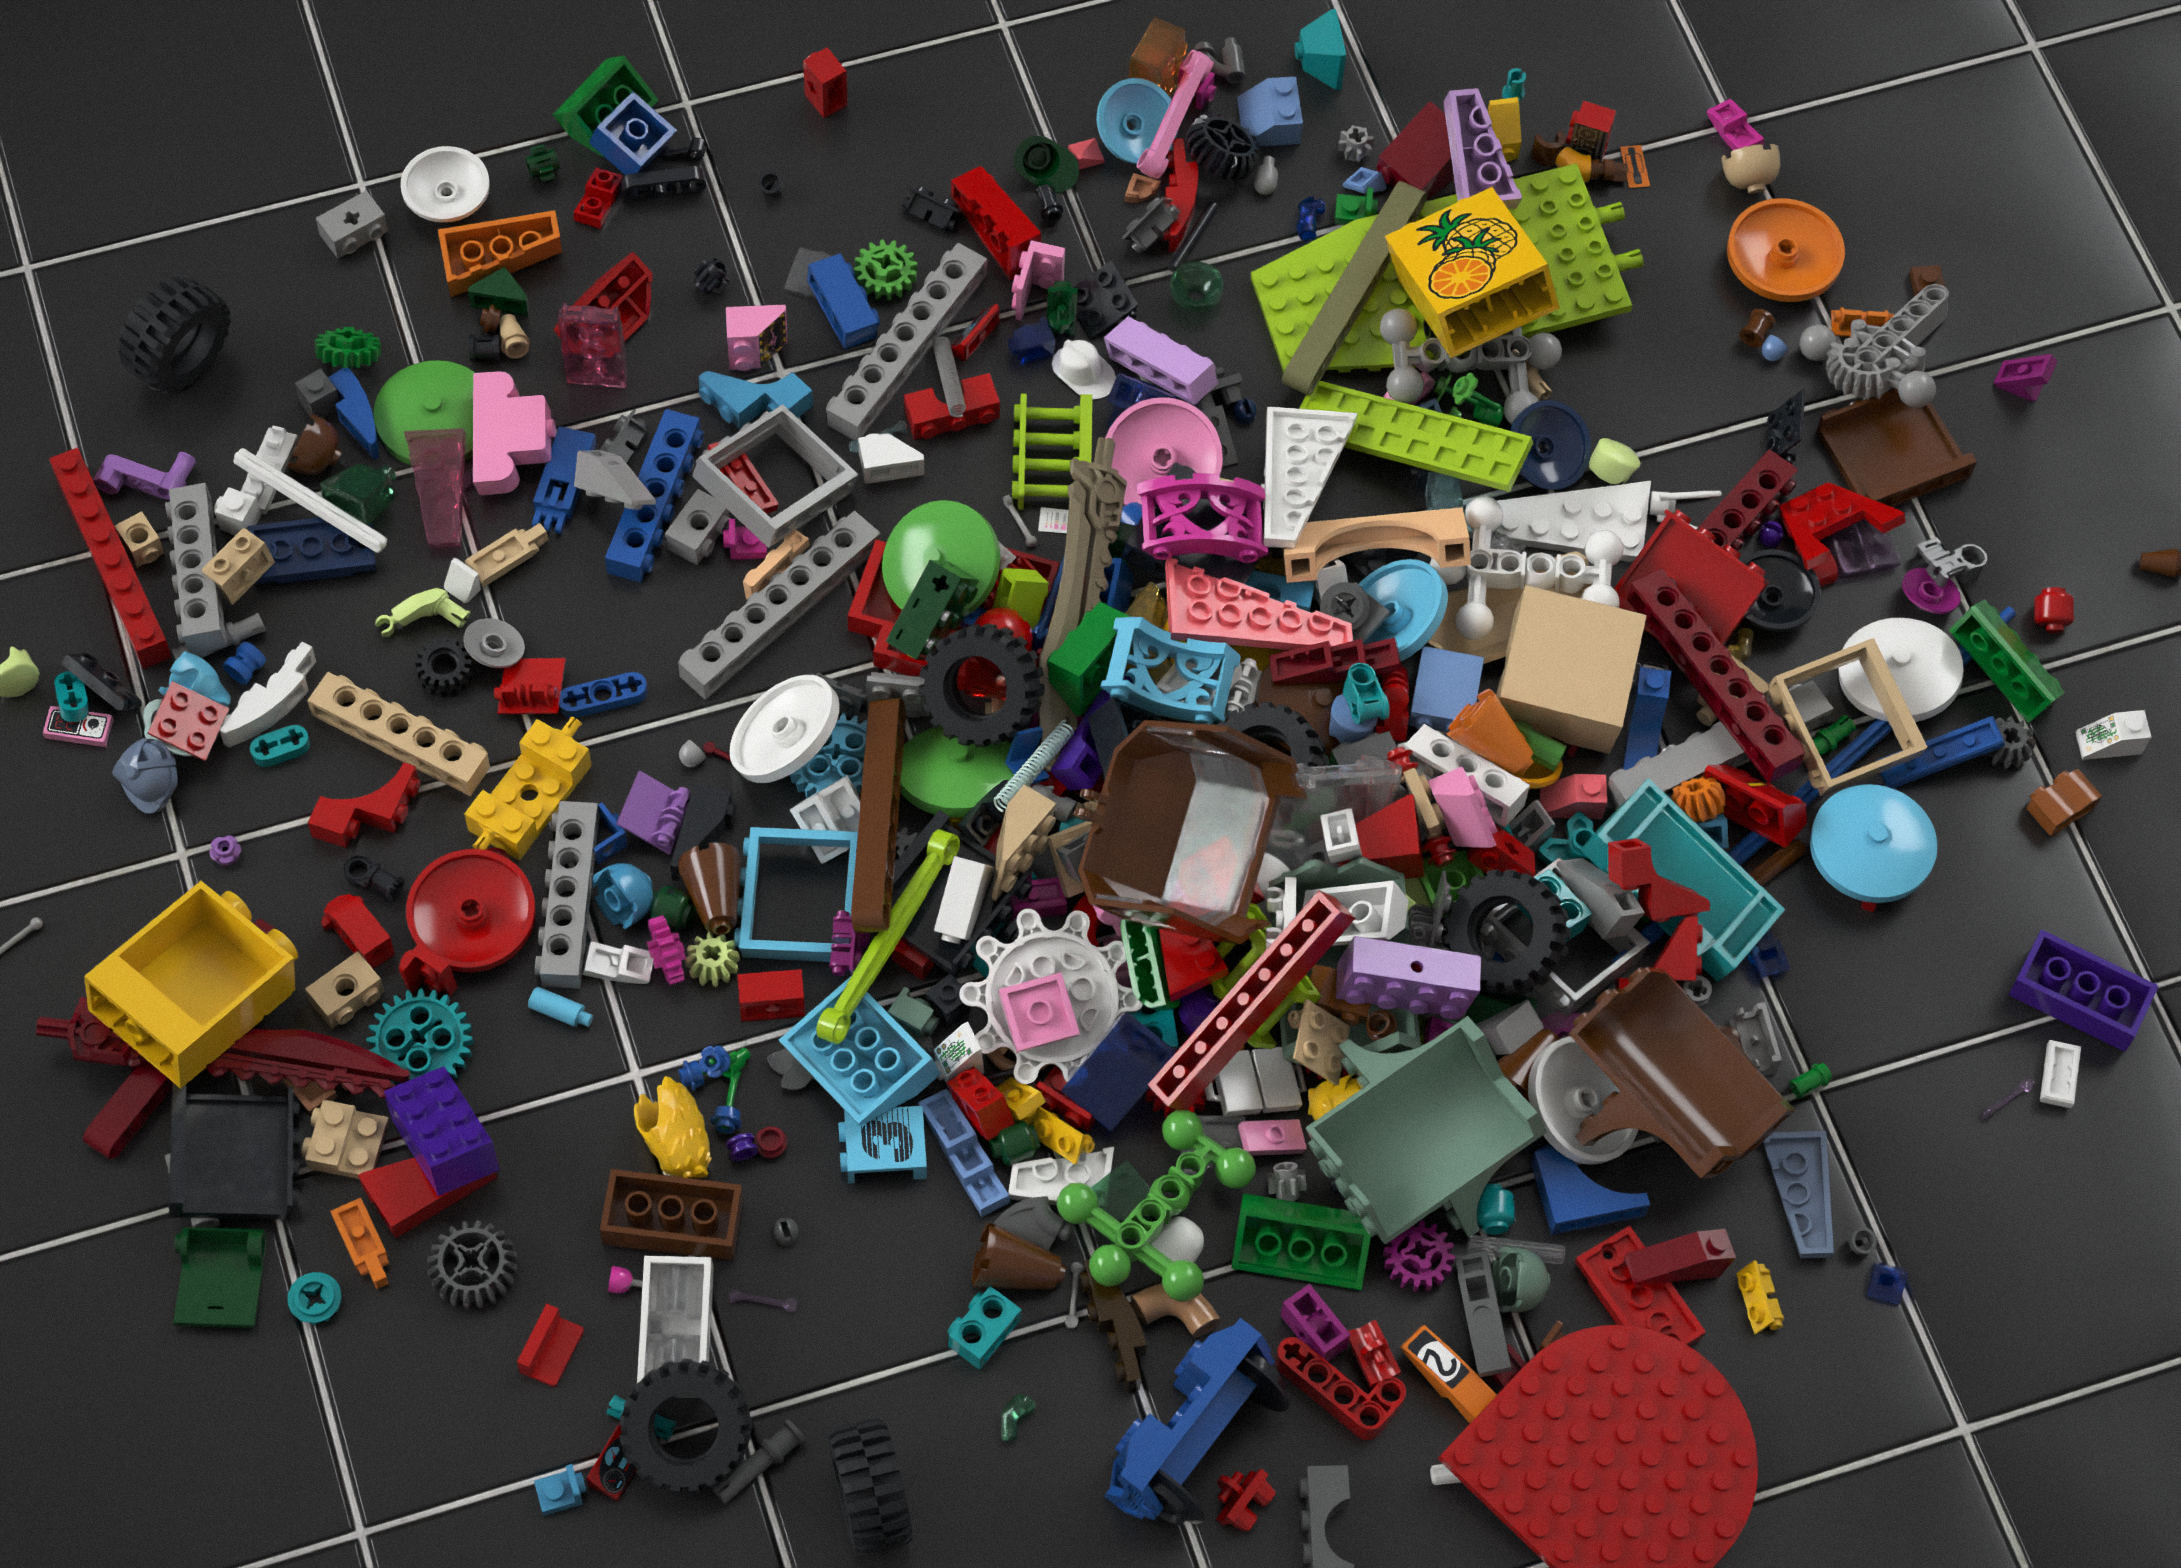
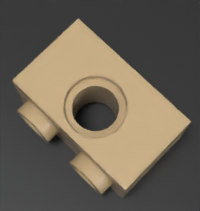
[305,951,384,1029]

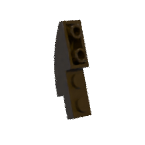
[1079,1259,1147,1392]

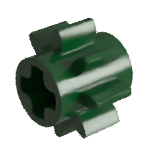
[525,144,560,182]

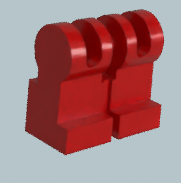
[1375,665,1409,741]

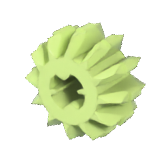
[685,931,740,988]

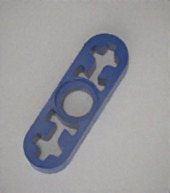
[559,672,648,718]

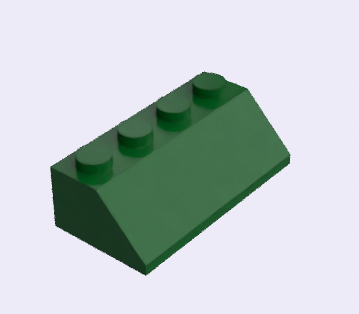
[1949,599,2065,723]
[1231,1193,1371,1290]

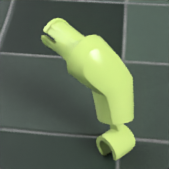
[376,588,471,637]

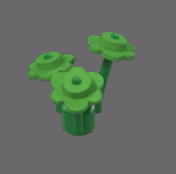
[1433,372,1504,427]

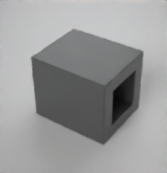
[295,368,339,418]

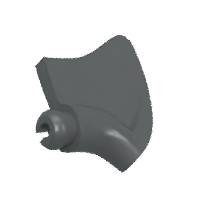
[993,1196,1073,1251]

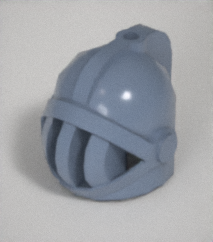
[112,738,178,814]

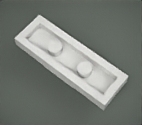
[241,425,299,515]
[1266,877,1296,950]

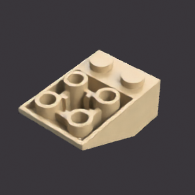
[992,784,1056,901]

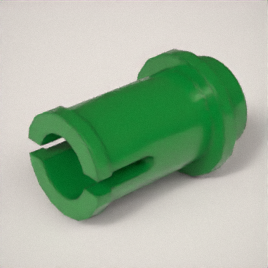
[1789,1063,1832,1099]

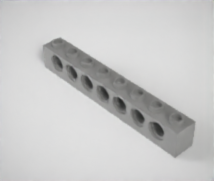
[826,243,987,442]
[678,511,881,700]

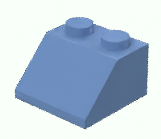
[1237,77,1303,146]

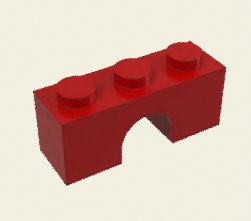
[904,373,1000,440]

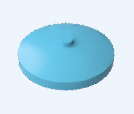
[1359,559,1448,661]
[1810,784,1937,903]

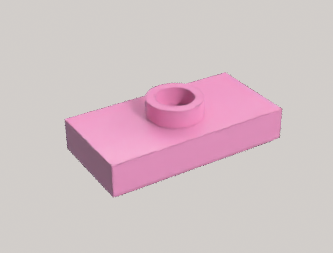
[1238,1119,1307,1156]

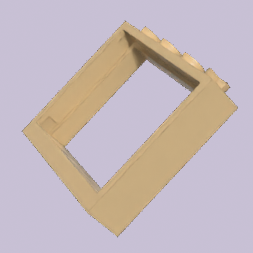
[1768,638,1928,796]

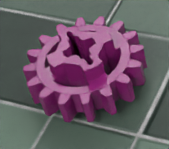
[1383,1220,1455,1292]

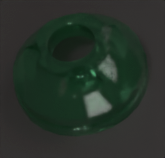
[1170,261,1224,311]

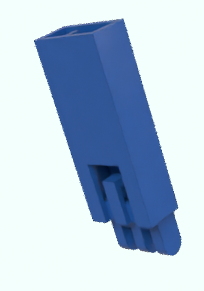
[532,426,597,534]

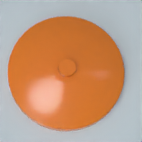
[1727,198,1845,302]

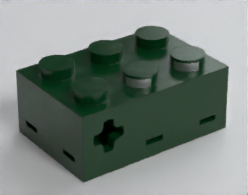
[885,559,979,660]

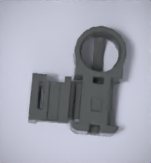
[1912,537,1987,588]

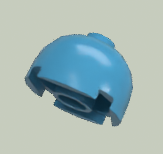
[592,863,653,929]

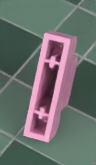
[473,371,556,495]

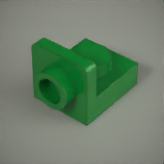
[1334,188,1378,225]

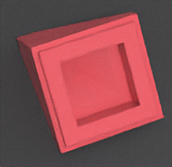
[1068,138,1105,170]

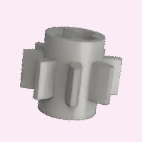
[1338,125,1374,162]
[1267,1162,1307,1201]

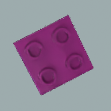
[829,911,870,976]

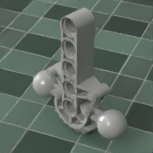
[1799,284,1949,408]

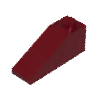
[1624,1229,1736,1286]

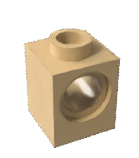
[115,511,164,568]

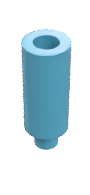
[528,986,593,1027]

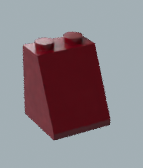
[1376,101,1454,201]

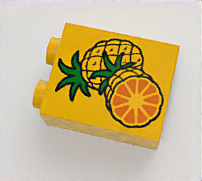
[1385,187,1560,358]

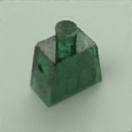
[320,464,396,525]

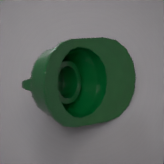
[1014,135,1079,193]

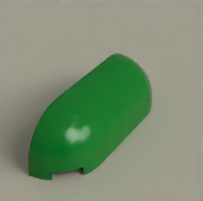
[1120,917,1180,1011]

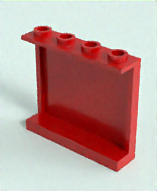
[1614,509,1769,652]

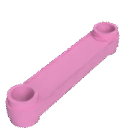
[1136,50,1214,179]

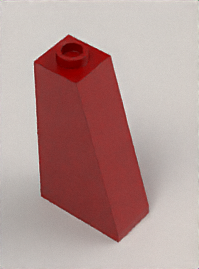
[358,1158,499,1239]

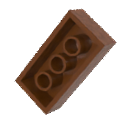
[600,1169,743,1260]

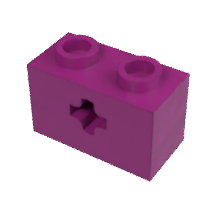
[1280,1284,1351,1362]

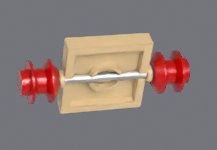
[1383,747,1457,868]

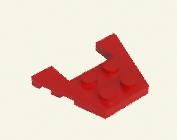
[1779,482,1906,570]

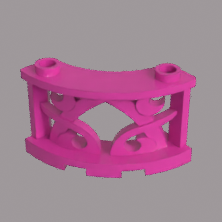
[1137,473,1268,563]

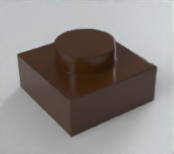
[1909,265,1945,296]

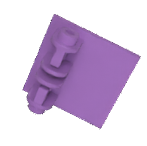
[616,771,691,855]

